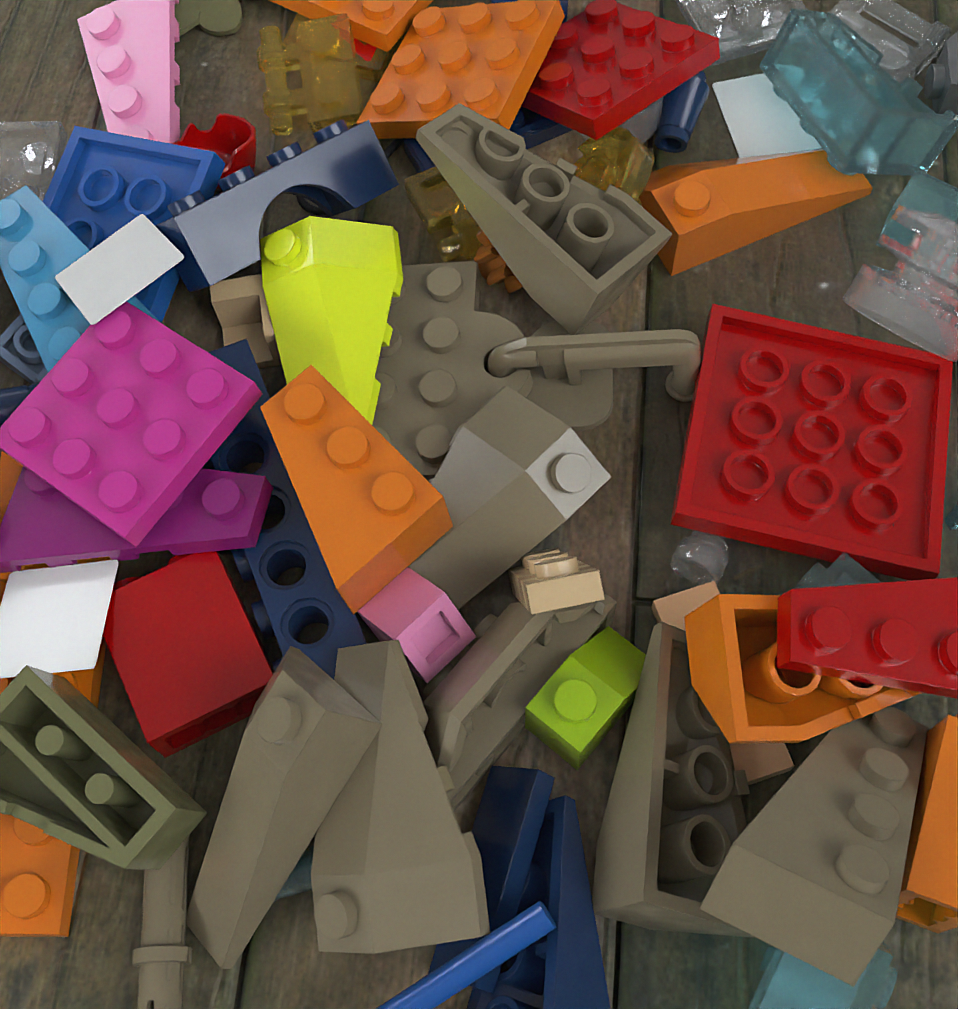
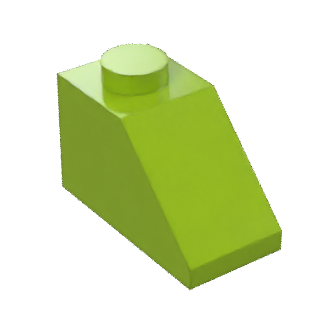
[525,626,646,770]

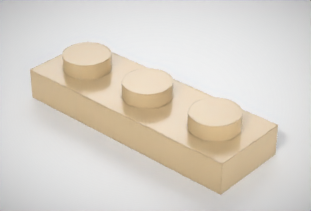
[508,548,605,614]

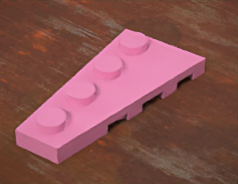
[77,0,180,144]

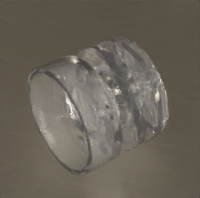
[842,204,958,362]

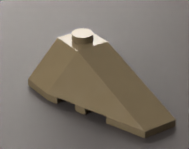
[408,385,611,610]
[311,640,490,954]
[186,646,383,969]

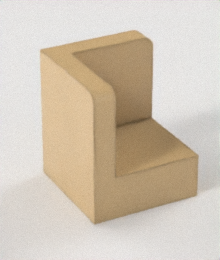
[210,274,282,369]

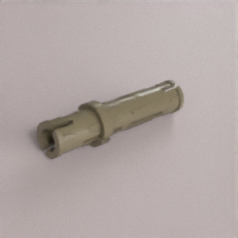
[132,834,192,1009]

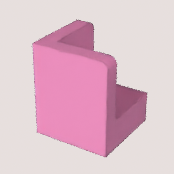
[357,567,476,683]

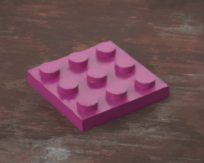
[0,301,263,547]

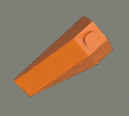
[619,147,873,276]
[684,594,922,744]

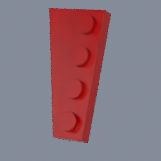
[777,577,958,699]

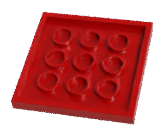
[670,303,953,581]

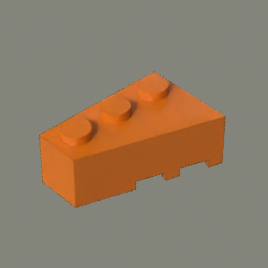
[260,365,453,615]

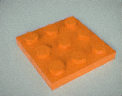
[356,0,565,139]

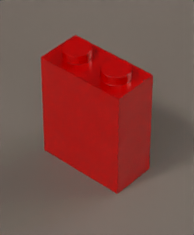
[103,551,275,758]

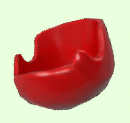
[172,113,257,193]

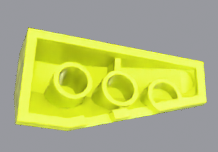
[260,216,403,425]

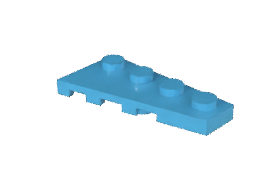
[0,185,161,372]

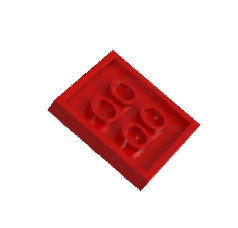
[521,0,720,140]

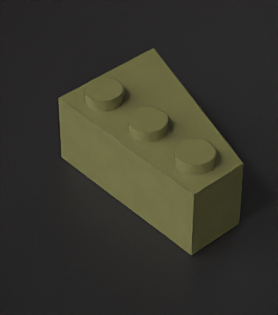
[0,665,207,870]

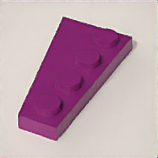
[0,466,273,573]

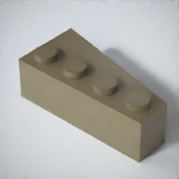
[699,706,928,987]

